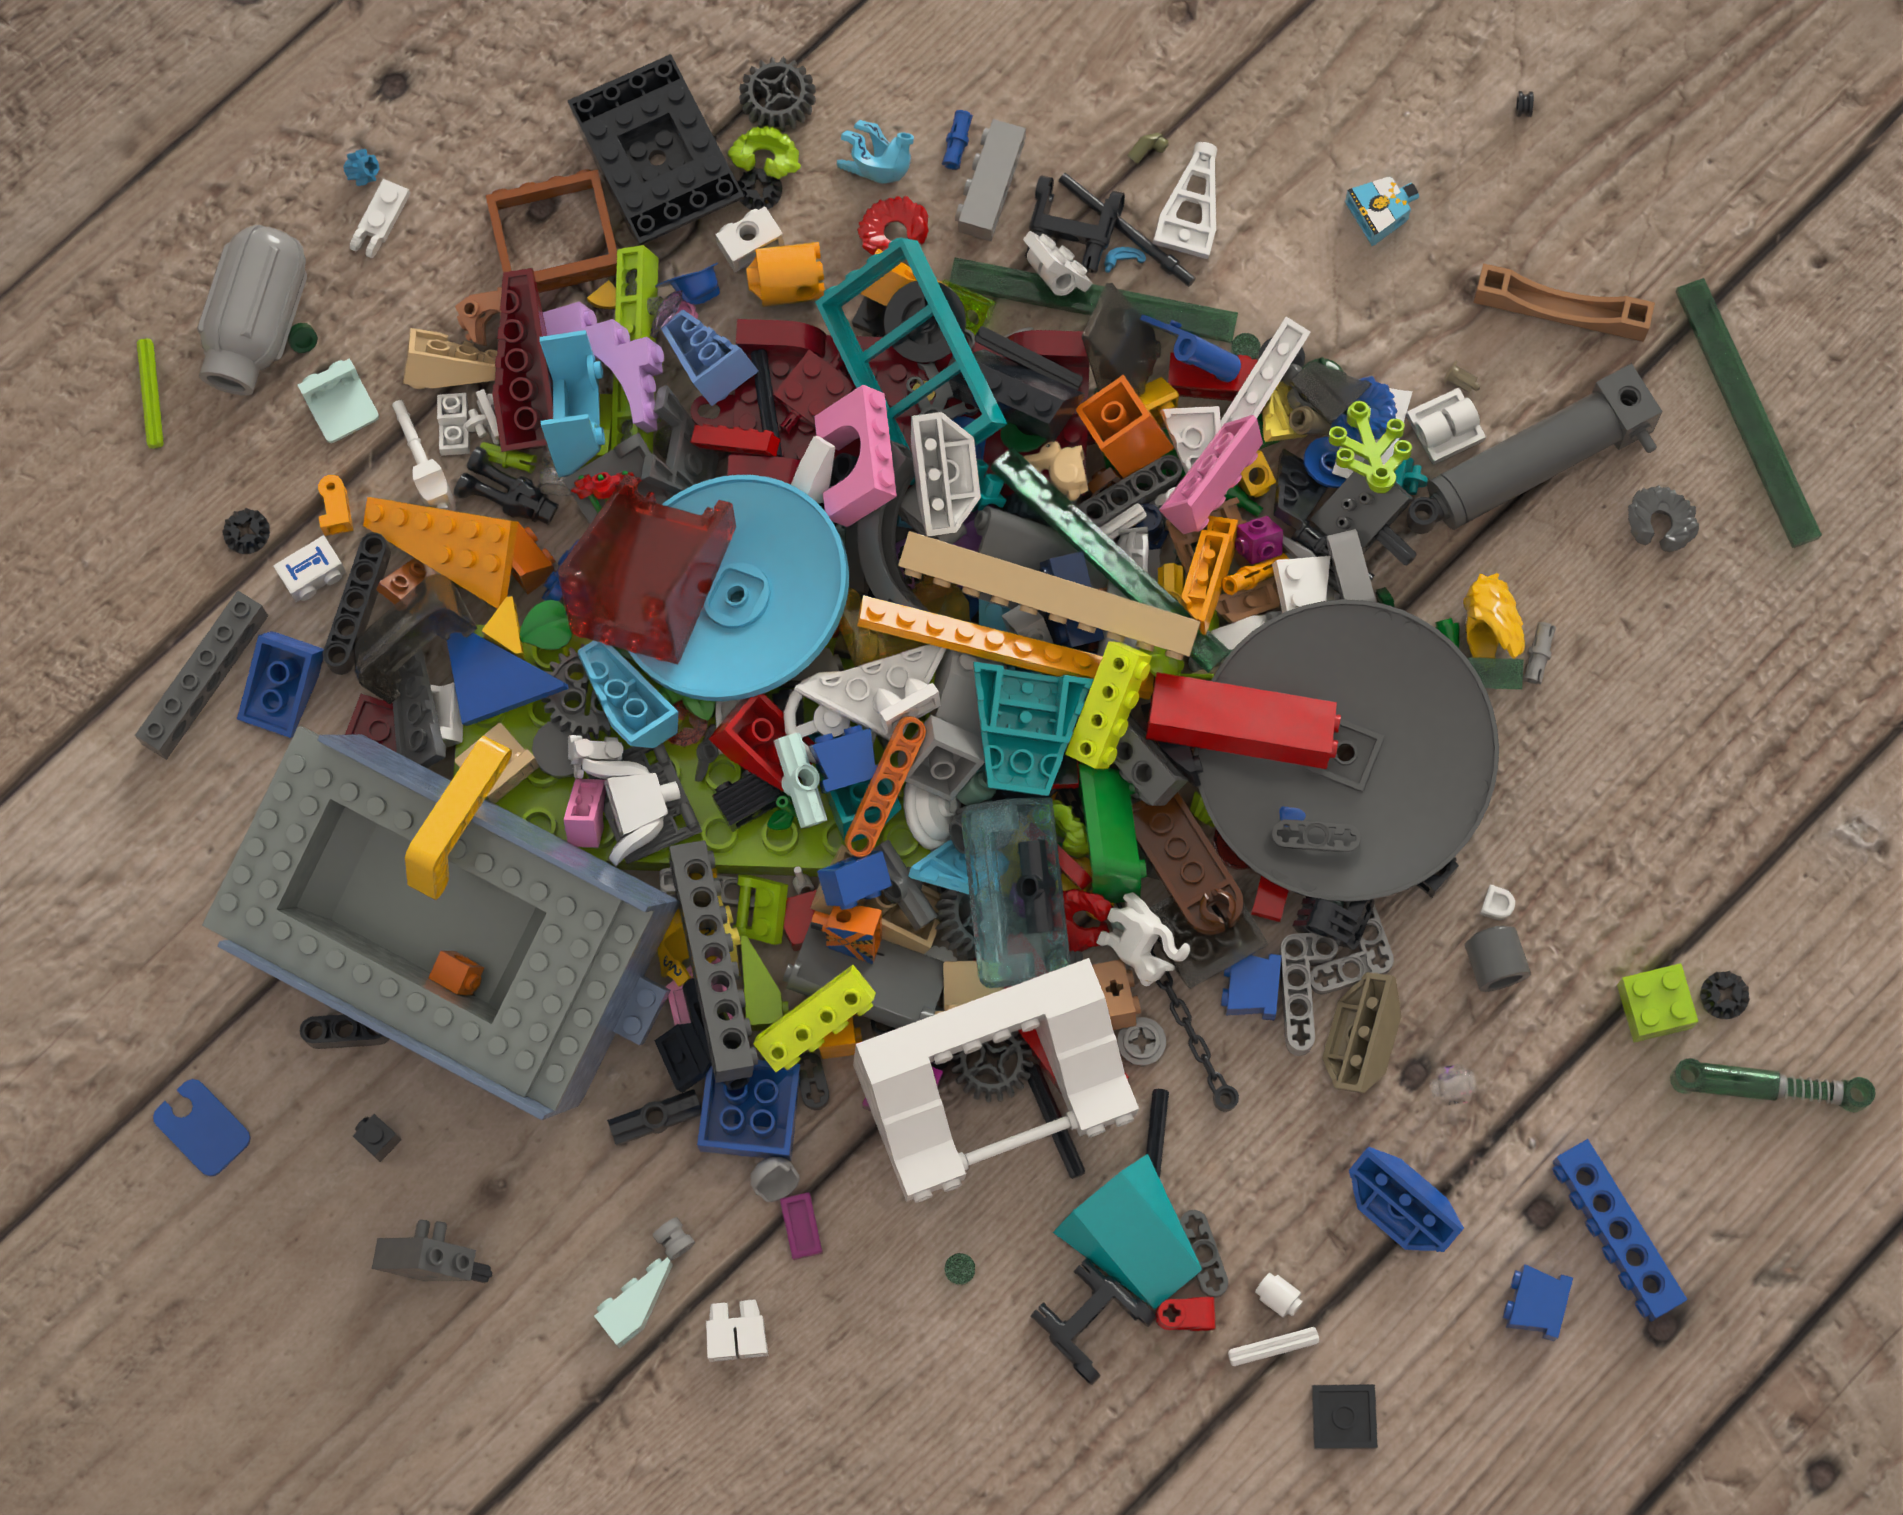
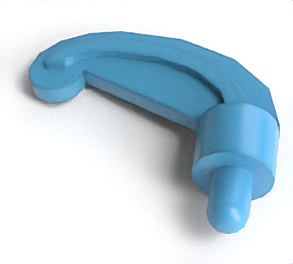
[1104,247,1146,273]

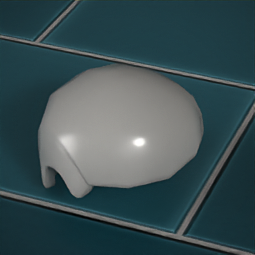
[751,1156,800,1202]

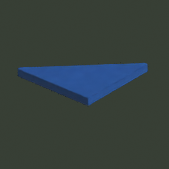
[443,618,569,726]

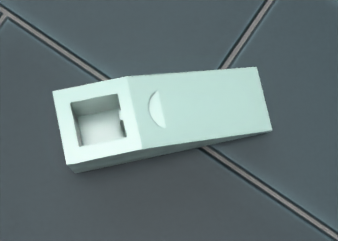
[594,1257,673,1349]

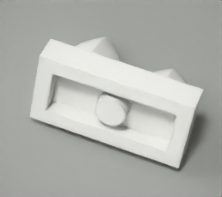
[876,678,941,735]

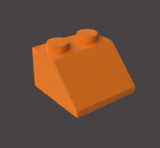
[511,521,556,595]

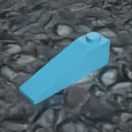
[578,636,678,748]

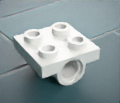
[1023,231,1093,296]
[1406,388,1486,465]

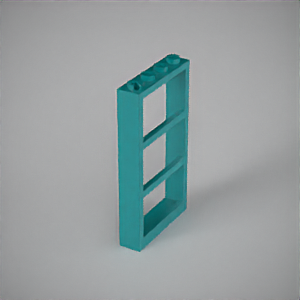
[815,237,1007,485]

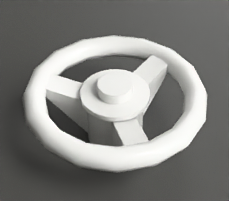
[784,671,877,764]

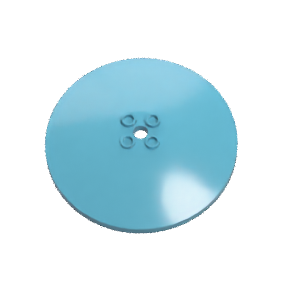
[613,475,849,702]

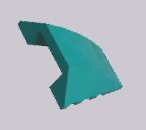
[973,662,1094,796]
[1053,1154,1203,1309]

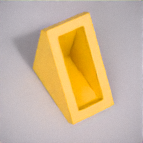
[482,596,525,661]

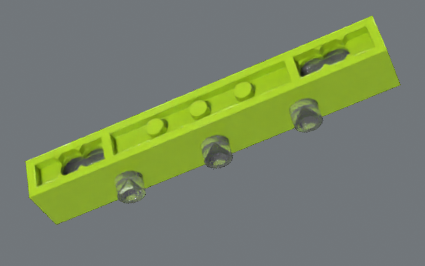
[611,245,665,454]

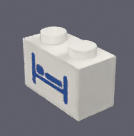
[273,535,346,603]

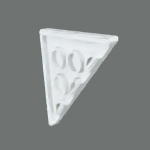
[793,644,946,740]

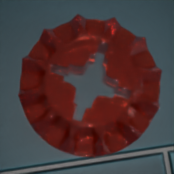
[668,699,708,748]

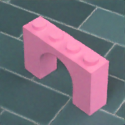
[814,385,897,527]

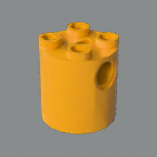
[746,242,825,307]

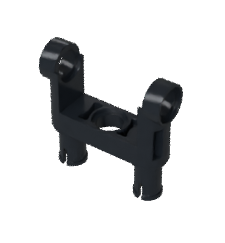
[1025,175,1125,274]
[1030,1258,1157,1385]

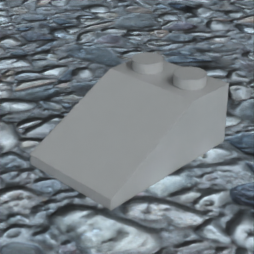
[929,649,1008,739]

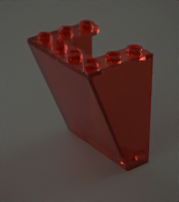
[558,475,736,665]

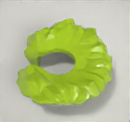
[727,126,801,179]
[1036,800,1089,858]

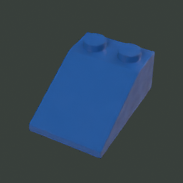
[237,631,324,738]

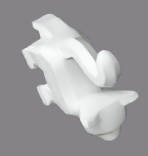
[1096,892,1190,986]

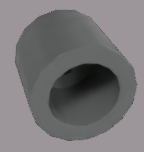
[1464,925,1531,992]

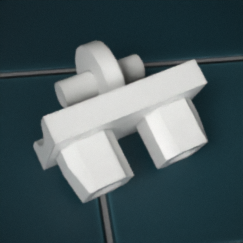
[465,389,500,446]

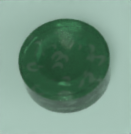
[1231,333,1261,359]
[944,1253,975,1285]

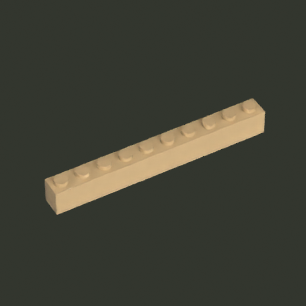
[898,531,1201,661]

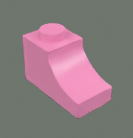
[563,779,606,848]

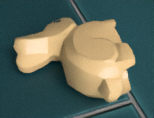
[1022,441,1088,502]

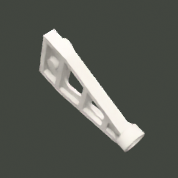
[1152,142,1217,259]

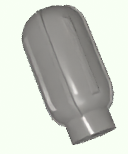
[197,225,307,395]

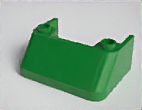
[1078,763,1147,903]

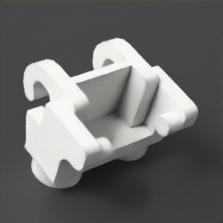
[568,735,623,780]

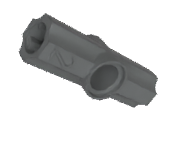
[872,840,938,931]

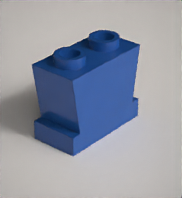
[808,725,878,793]
[1221,950,1281,1021]
[1503,1264,1573,1341]

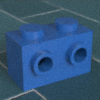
[817,851,892,910]

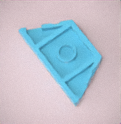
[908,839,1009,895]

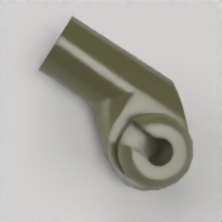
[1127,133,1169,164]

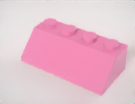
[1159,415,1263,534]

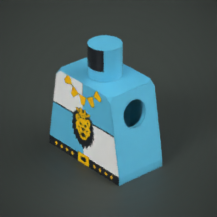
[1345,177,1419,246]

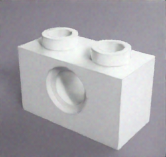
[716,207,784,272]

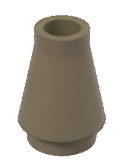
[1289,406,1331,435]

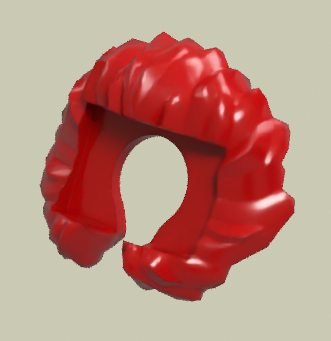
[857,196,929,255]
[1051,889,1113,952]

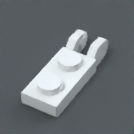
[349,179,410,258]

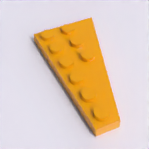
[363,497,518,609]

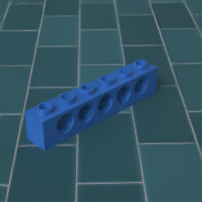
[1552,1139,1688,1322]

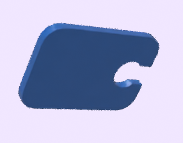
[153,1079,251,1177]

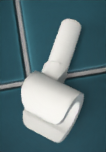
[792,867,814,895]

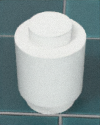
[1255,1273,1303,1318]

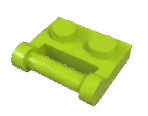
[732,874,788,945]

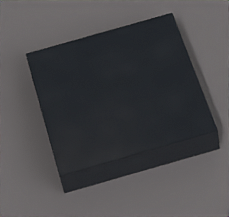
[1311,1384,1378,1449]

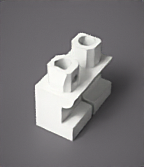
[706,1300,769,1362]

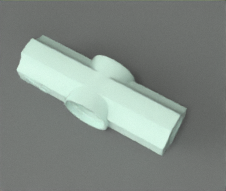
[774,733,827,828]

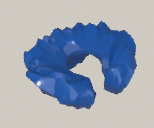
[1331,376,1398,443]

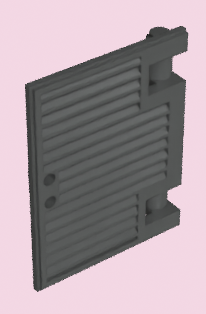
[587,743,702,864]

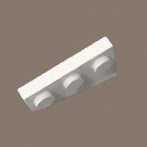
[1160,406,1227,495]
[1272,556,1331,613]

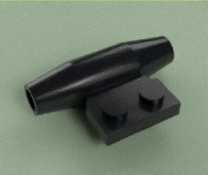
[654,978,750,1093]

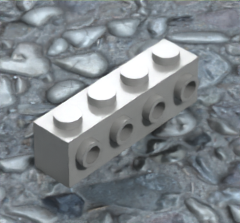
[955,119,1026,242]

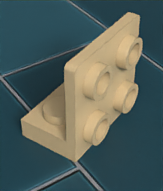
[455,723,539,804]
[935,961,1004,1015]

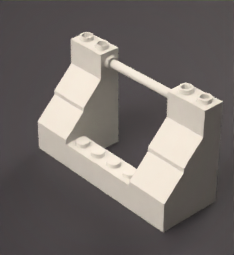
[853,958,1139,1203]

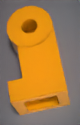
[318,475,354,536]

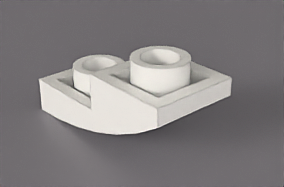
[437,393,470,456]

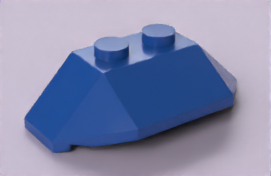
[1349,1147,1464,1252]

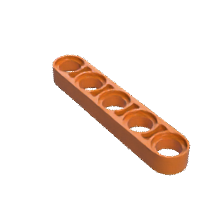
[844,716,926,857]

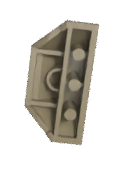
[1322,972,1402,1094]

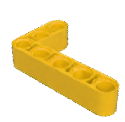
[405,736,512,900]

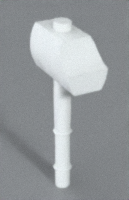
[392,400,456,511]

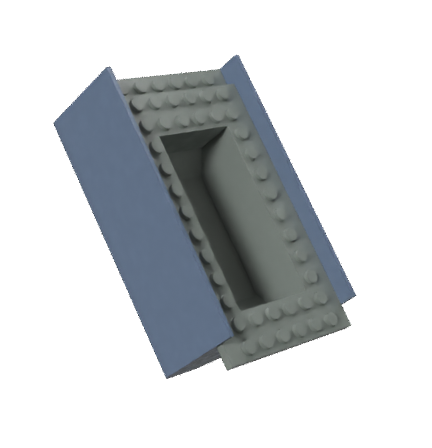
[202,726,680,1120]

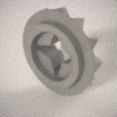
[1117,1017,1166,1067]

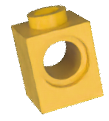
[1238,450,1276,497]

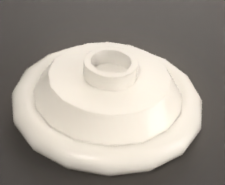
[903,782,961,851]

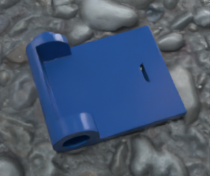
[1140,314,1241,382]

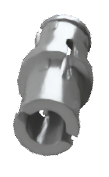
[1523,622,1556,684]

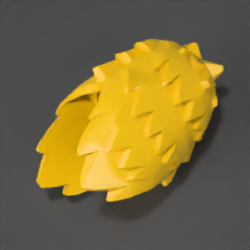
[1463,573,1525,672]

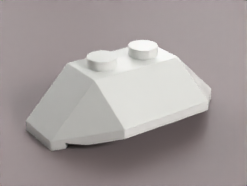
[911,412,981,537]

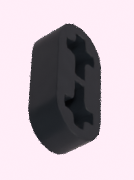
[797,1052,830,1110]

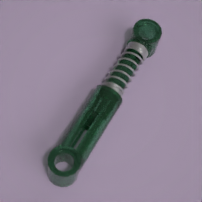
[1670,1058,1876,1113]

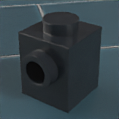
[353,1114,401,1162]

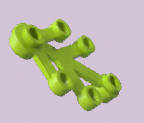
[1328,401,1412,493]

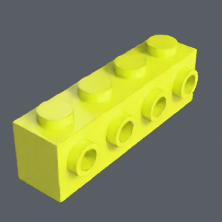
[1065,641,1152,769]
[753,965,876,1072]

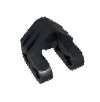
[1292,896,1374,950]

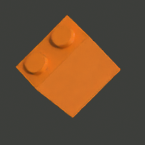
[1076,374,1174,479]

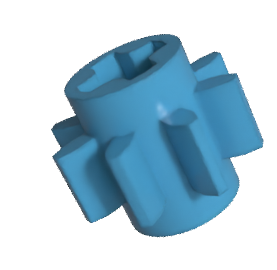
[343,149,380,186]

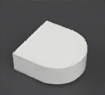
[1480,884,1515,920]

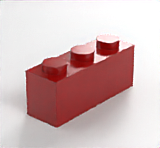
[1168,352,1258,401]

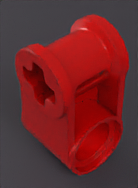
[1155,1297,1216,1331]

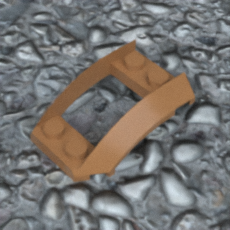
[1165,497,1280,624]

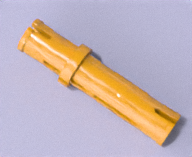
[1222,553,1289,595]

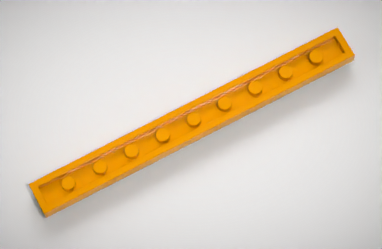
[857,595,1154,700]

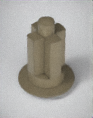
[1443,360,1480,393]

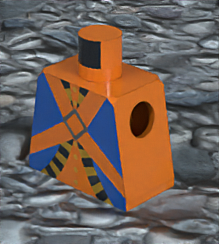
[811,905,882,964]

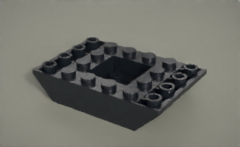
[567,54,744,246]

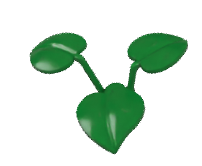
[520,538,634,660]

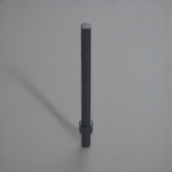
[1058,173,1196,287]

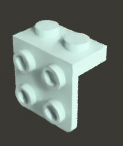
[298,358,379,443]

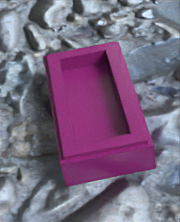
[780,1192,823,1260]

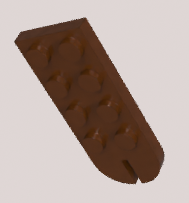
[1132,792,1243,935]

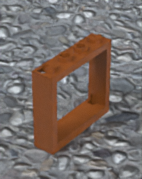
[485,169,617,293]

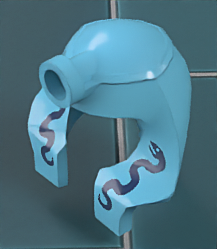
[837,120,914,184]

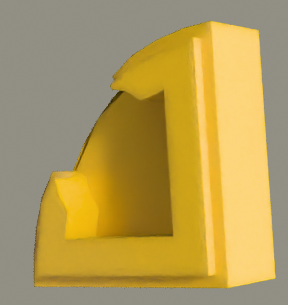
[587,280,616,309]

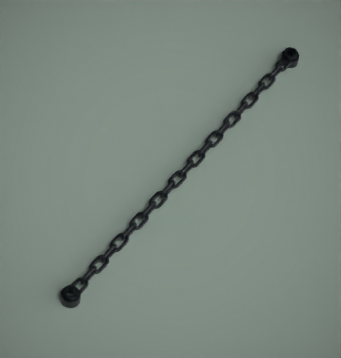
[1059,788,1239,1112]

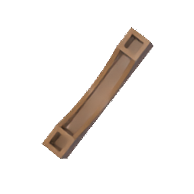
[1473,263,1655,342]

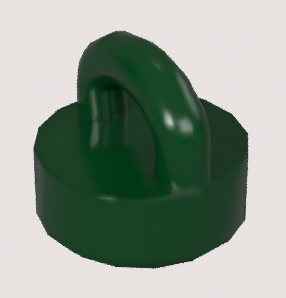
[287,323,318,353]

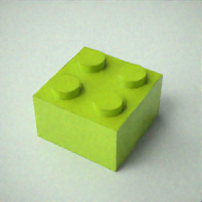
[1617,963,1699,1043]

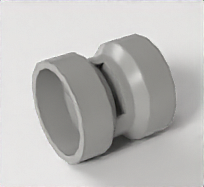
[652,1217,695,1261]

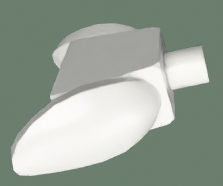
[582,758,681,867]

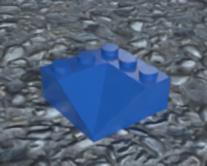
[697,1060,801,1161]

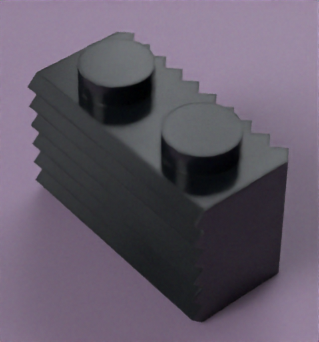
[712,770,783,832]

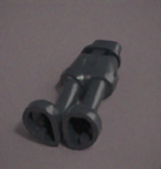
[454,446,559,525]

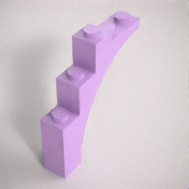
[543,301,664,433]

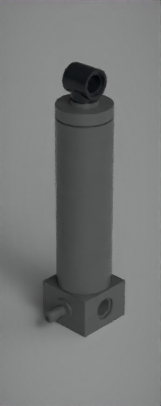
[1406,363,1663,534]

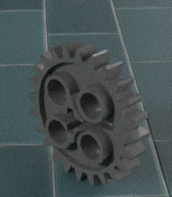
[541,644,629,739]

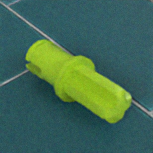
[480,442,537,473]

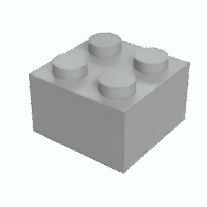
[897,715,985,801]

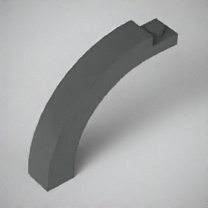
[857,440,929,612]

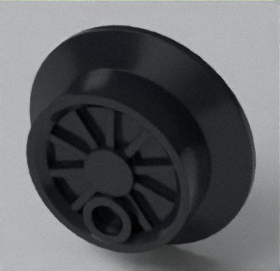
[884,281,966,363]

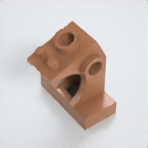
[455,287,502,346]

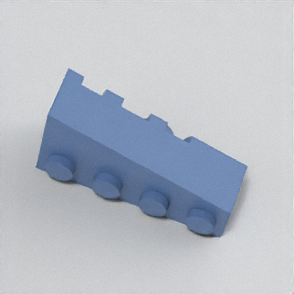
[660,310,759,406]

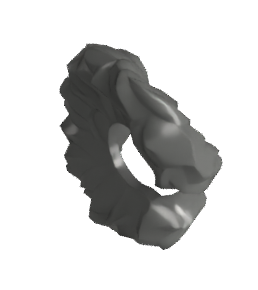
[1628,485,1699,552]

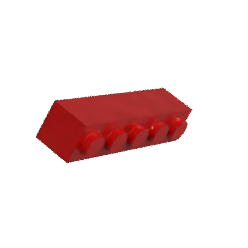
[690,423,781,457]

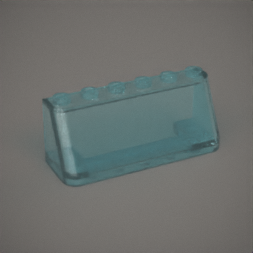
[961,798,1071,988]

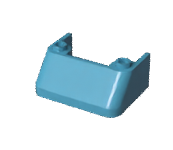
[540,330,605,478]

